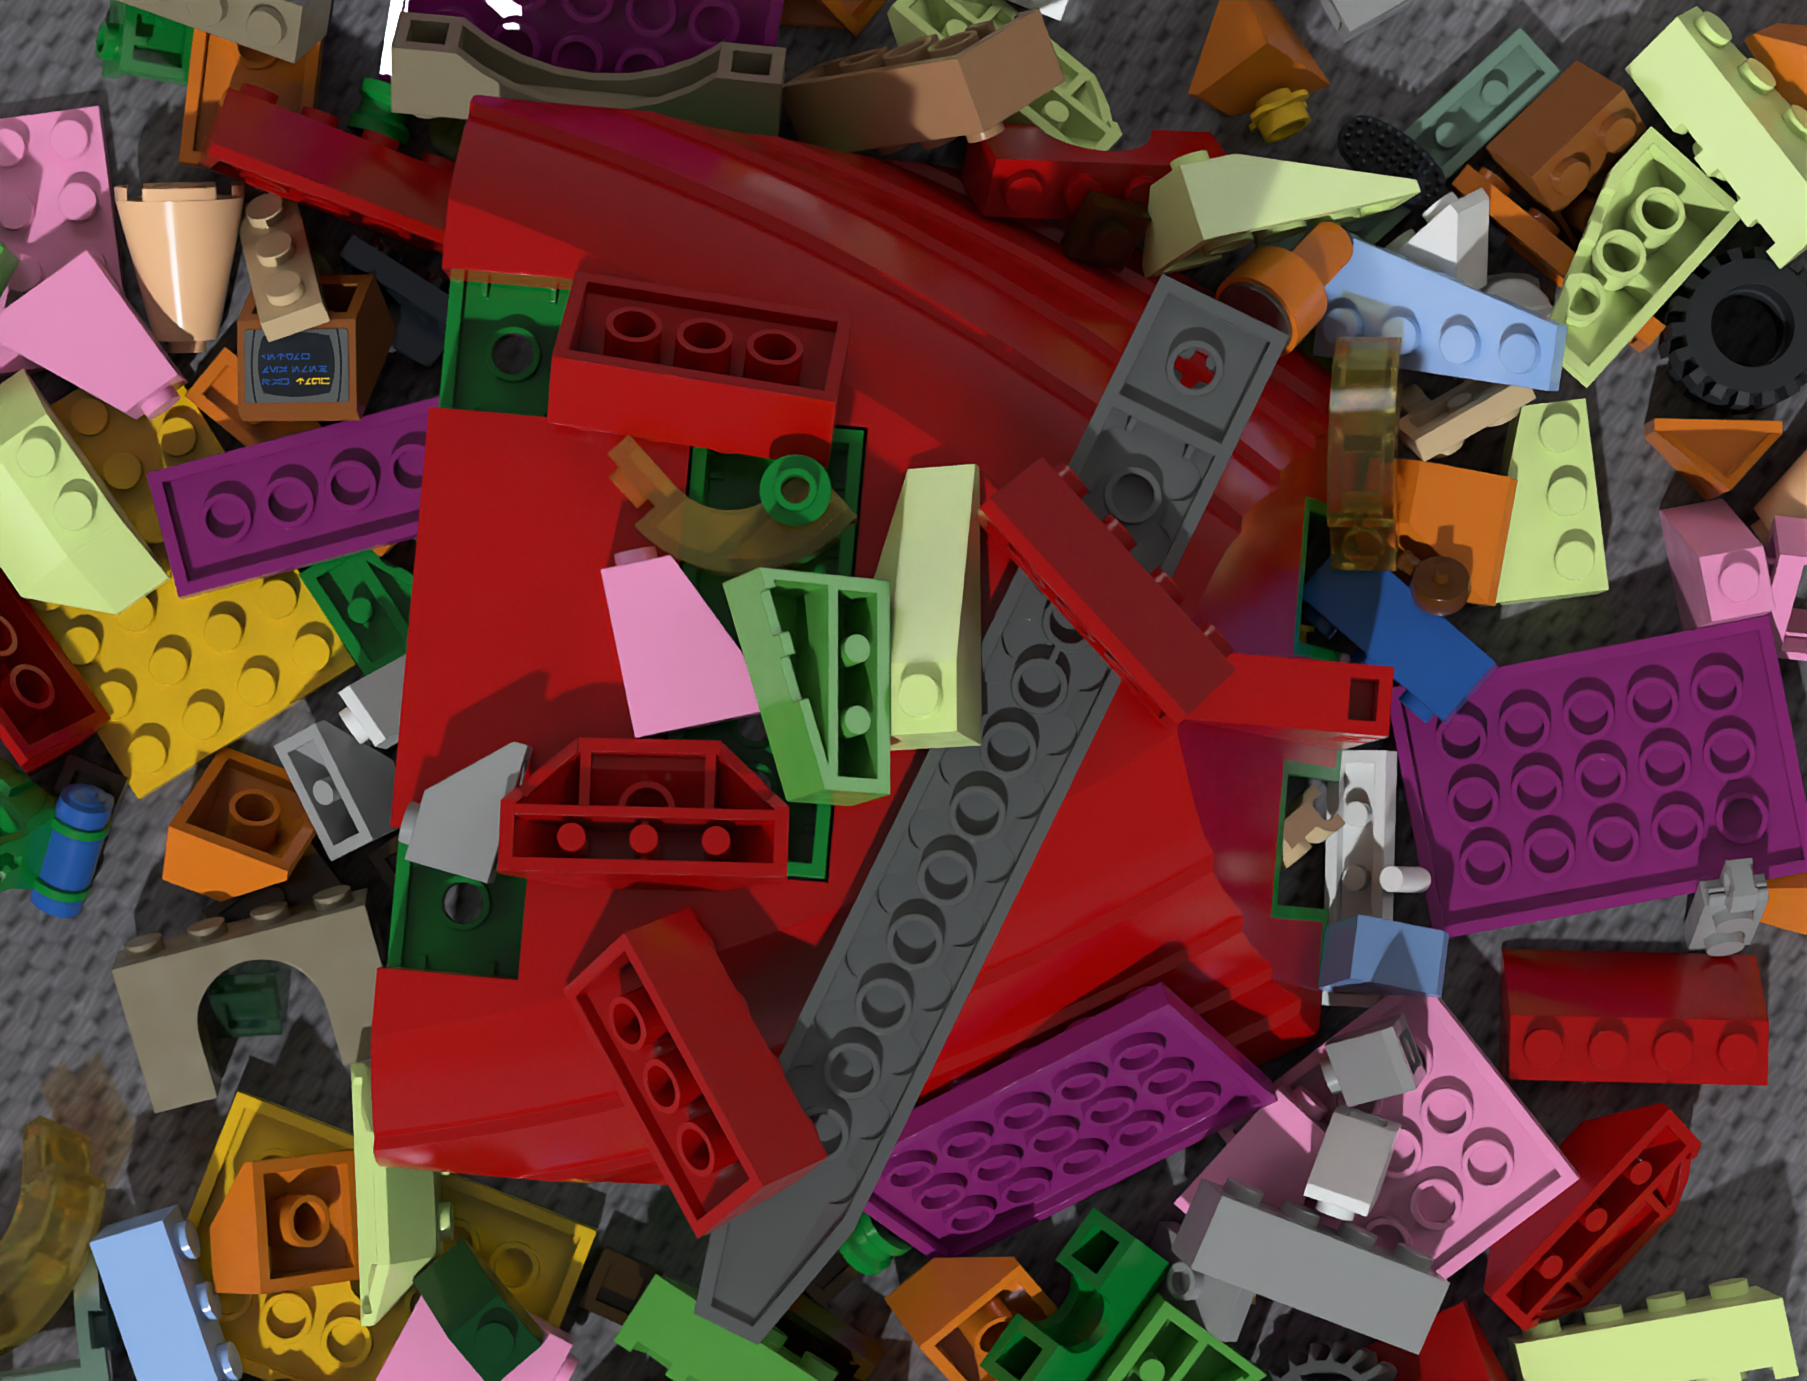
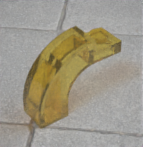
[1327,337,1403,571]
[608,435,858,577]
[0,1115,106,1356]

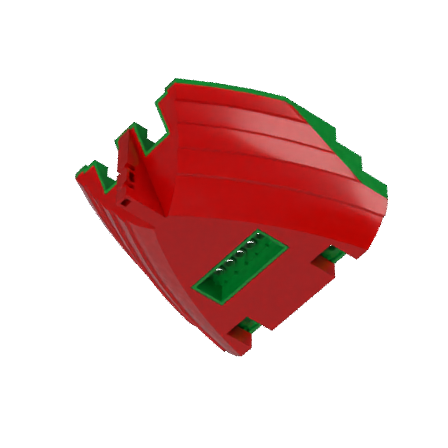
[371,95,1394,1185]

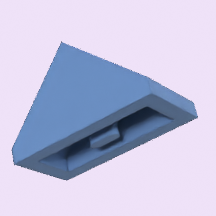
[1318,914,1449,998]

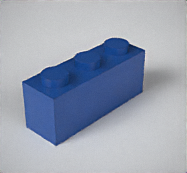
[1301,535,1498,725]

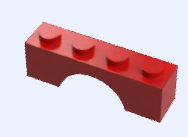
[961,123,1227,220]

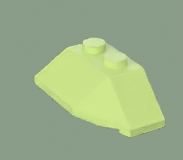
[887,0,1123,151]
[0,369,171,615]
[351,1060,454,1326]

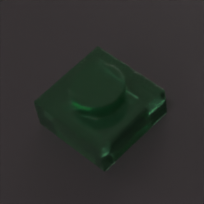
[209,972,283,1038]

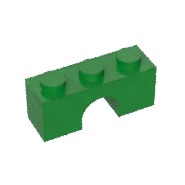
[979,1207,1172,1381]

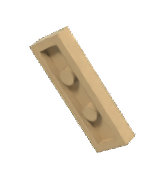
[239,193,330,342]

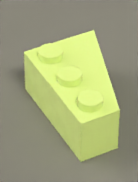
[1471,398,1609,609]

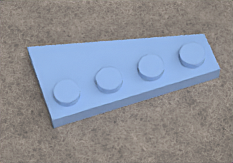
[1313,230,1568,391]

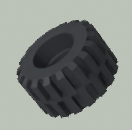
[1658,246,1807,415]

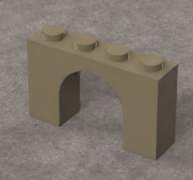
[111,885,388,1113]

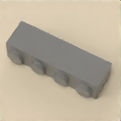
[1171,1177,1450,1355]

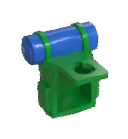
[0,757,114,918]

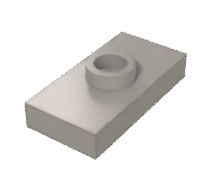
[1150,1221,1255,1342]

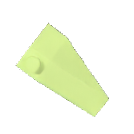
[1549,126,1741,388]
[1142,150,1421,278]
[874,464,982,751]

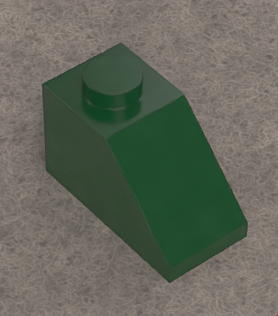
[412,1237,548,1381]

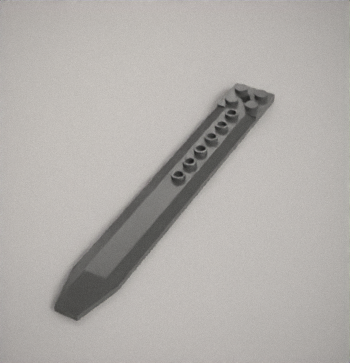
[694,274,1290,1345]

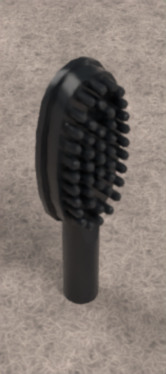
[1337,115,1509,255]

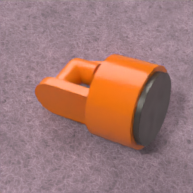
[1215,221,1353,357]

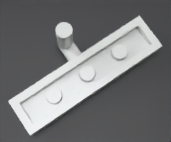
[1321,750,1431,1008]

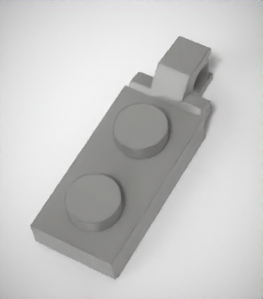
[1684,858,1769,956]

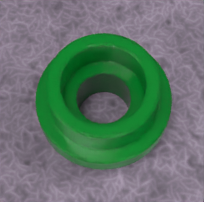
[760,454,832,527]

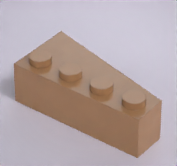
[783,8,1065,156]

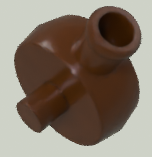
[1396,550,1472,616]

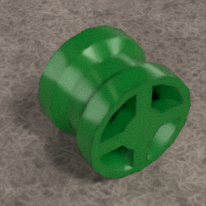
[346,78,413,148]
[839,1212,913,1276]

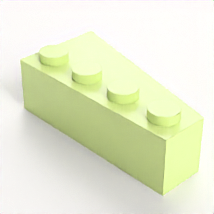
[1625,6,1807,269]
[1507,1278,1799,1381]

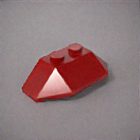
[497,737,790,892]
[1484,1103,1702,1331]

